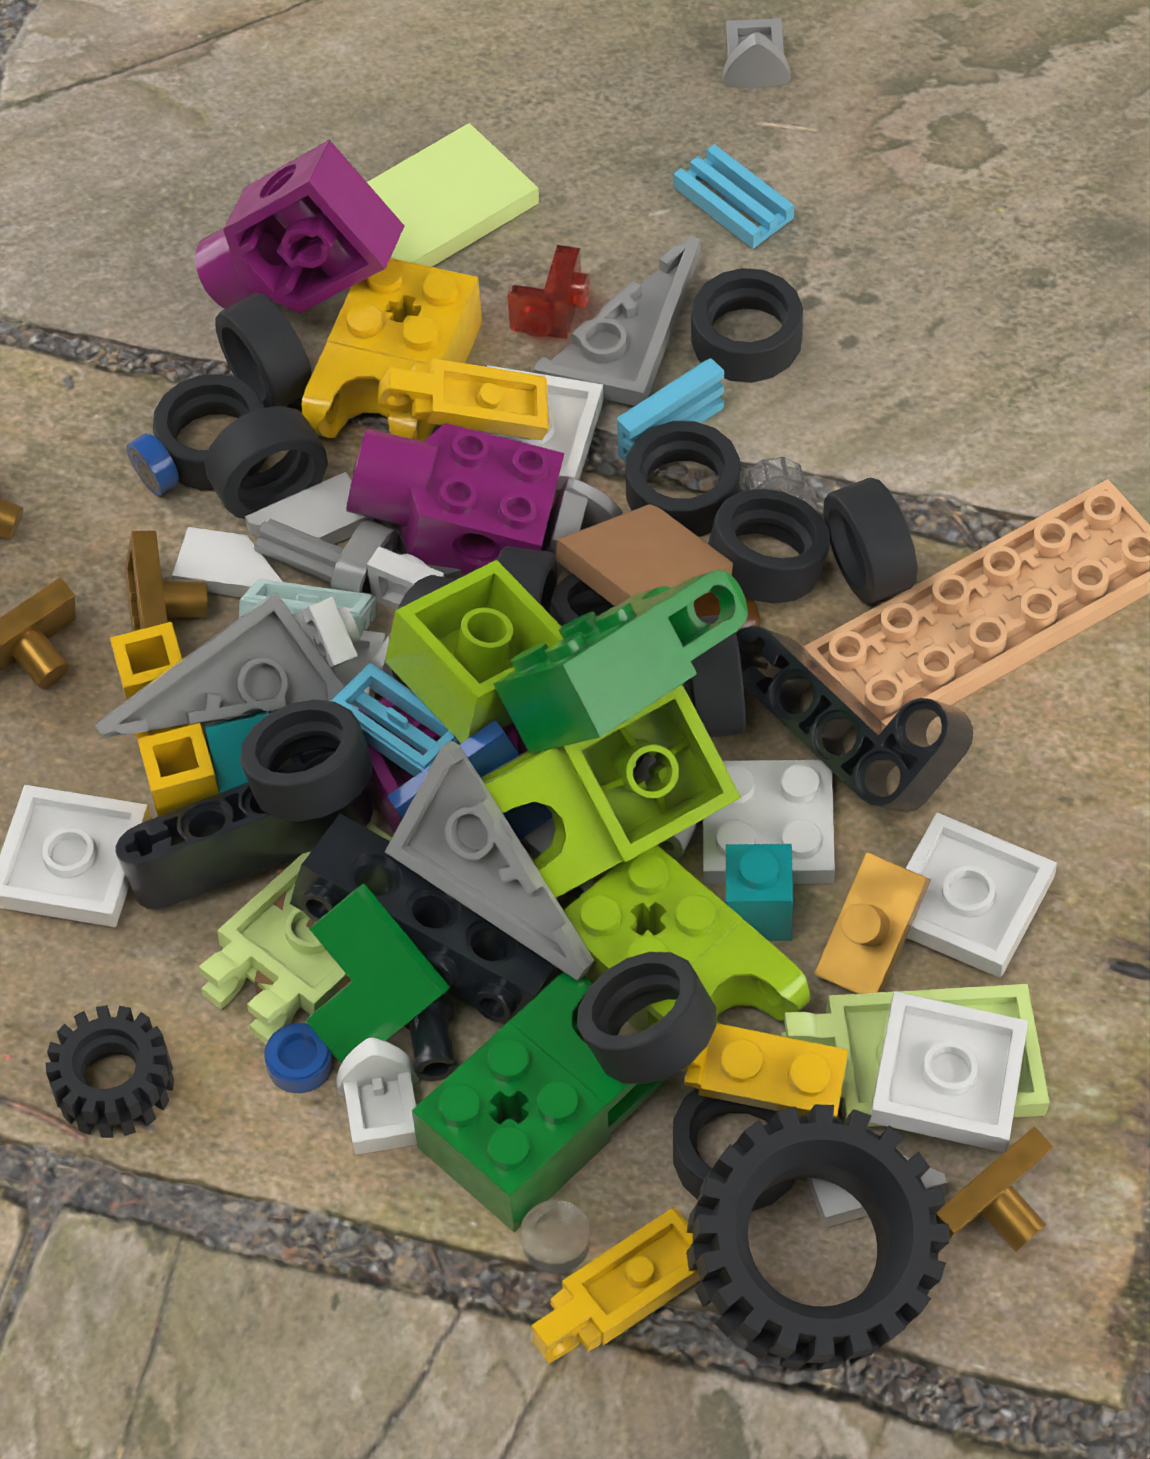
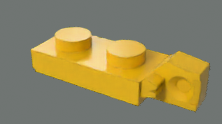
[378,358,549,441]
[680,1023,848,1118]
[531,1207,701,1364]

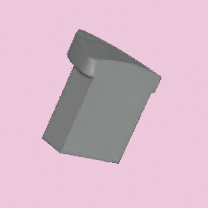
[722,18,791,88]
[541,478,623,578]

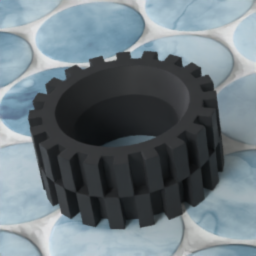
[686,1104,949,1371]

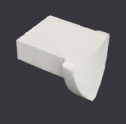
[336,1038,419,1155]

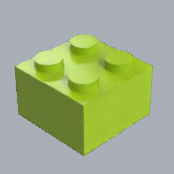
[385,560,563,743]

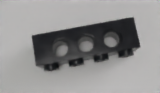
[290,813,560,1025]

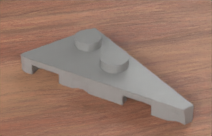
[533,236,701,406]
[92,593,344,738]
[385,741,594,981]

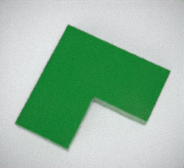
[305,883,450,1064]

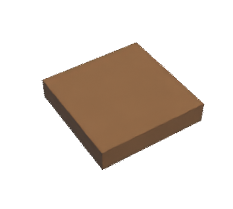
[555,504,733,606]

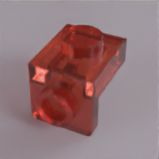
[507,245,590,339]

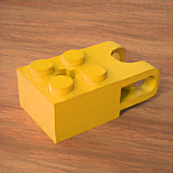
[301,258,483,442]

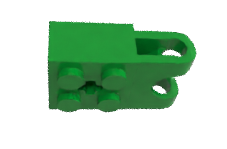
[493,570,748,754]
[411,972,667,1232]

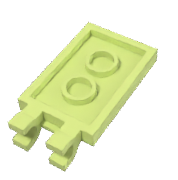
[350,123,539,289]
[199,822,392,1044]
[781,984,1050,1127]

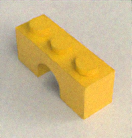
[110,622,219,817]

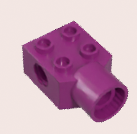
[195,140,405,314]
[346,423,564,575]

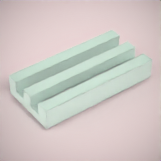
[239,579,377,637]

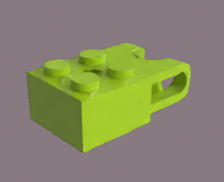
[481,684,741,898]
[563,845,810,1032]

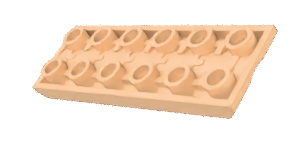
[804,479,1150,726]

